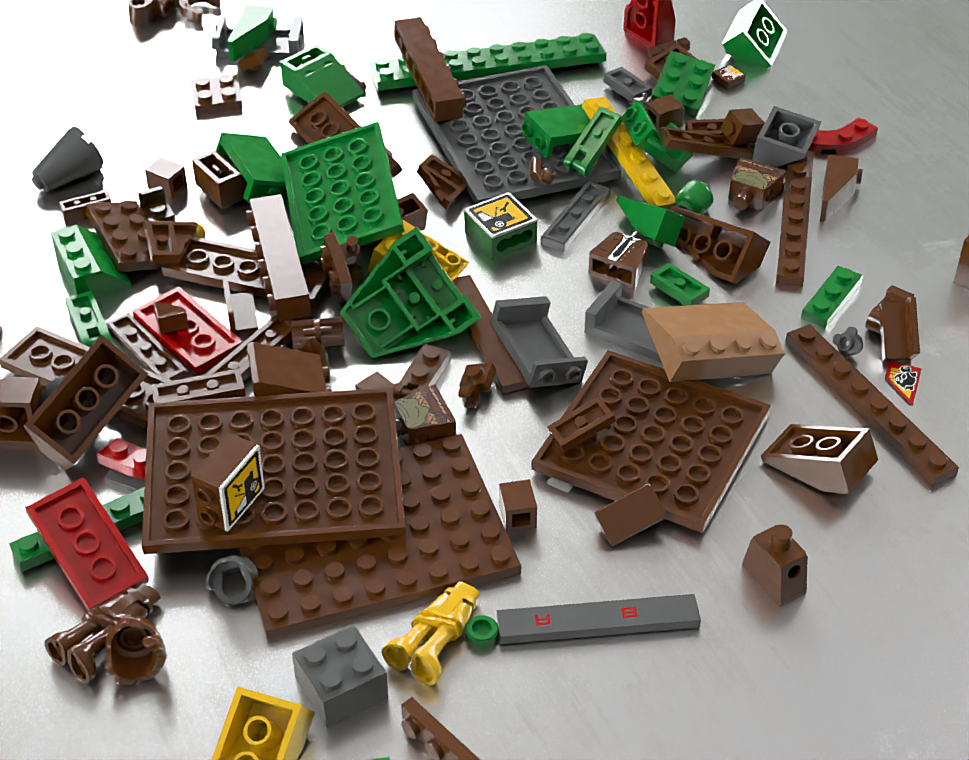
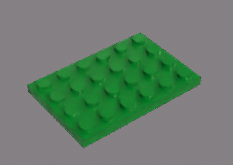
[281,121,405,265]

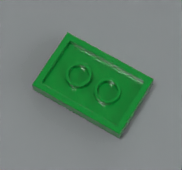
[651,51,715,116]

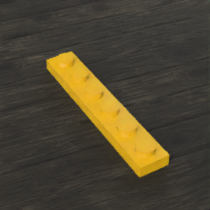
[582,97,676,210]

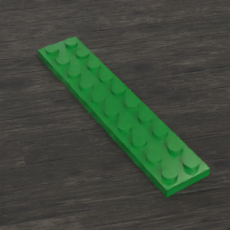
[369,33,607,91]

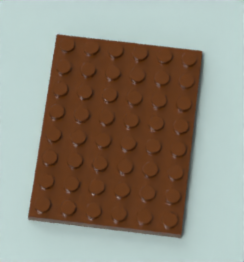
[142,387,406,554]
[240,433,521,639]

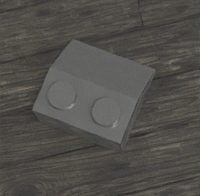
[753,106,821,167]

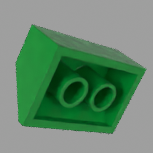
[722,0,787,68]
[50,225,132,299]

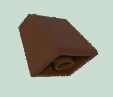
[247,342,332,396]

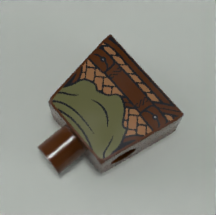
[728,156,786,210]
[394,384,457,446]

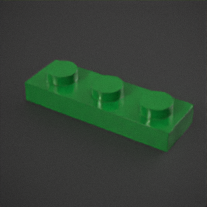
[801,266,863,328]

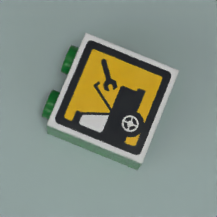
[464,192,537,260]

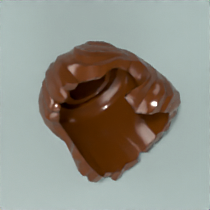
[105,616,167,686]

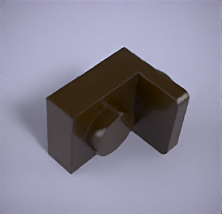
[138,186,176,221]

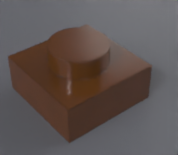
[237,47,269,71]

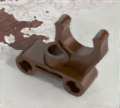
[128,0,221,27]

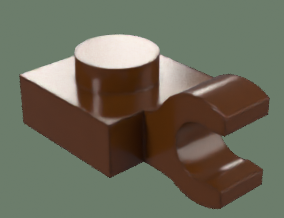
[458,362,497,408]

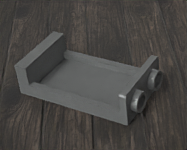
[211,16,305,60]
[584,280,662,363]
[490,296,588,388]

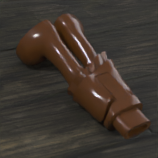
[44,583,161,683]

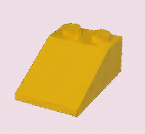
[211,686,315,760]

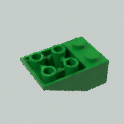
[280,44,365,107]

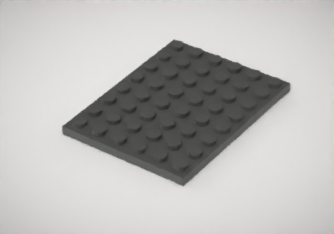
[413,65,621,205]

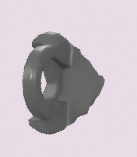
[206,556,258,605]

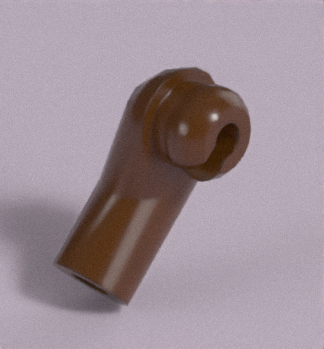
[529,158,556,186]

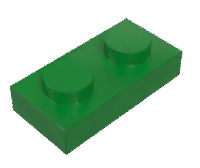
[650,263,710,306]

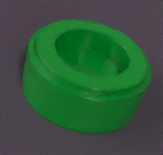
[465,615,499,649]

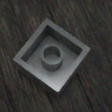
[292,624,388,728]

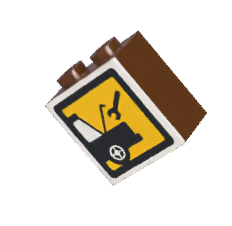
[191,432,265,532]

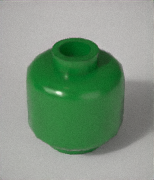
[675,181,714,215]

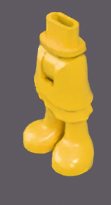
[382,581,480,686]

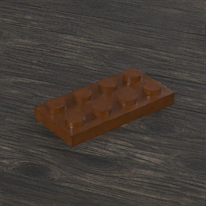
[85,200,163,272]

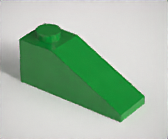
[227,5,278,62]
[616,196,685,248]

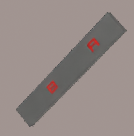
[497,594,701,644]

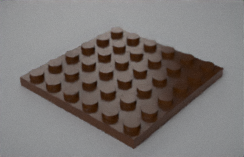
[531,350,771,533]

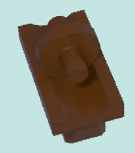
[291,317,345,351]

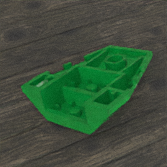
[340,227,482,359]

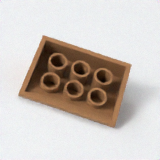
[641,302,785,382]

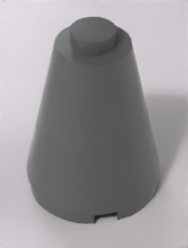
[31,126,104,192]

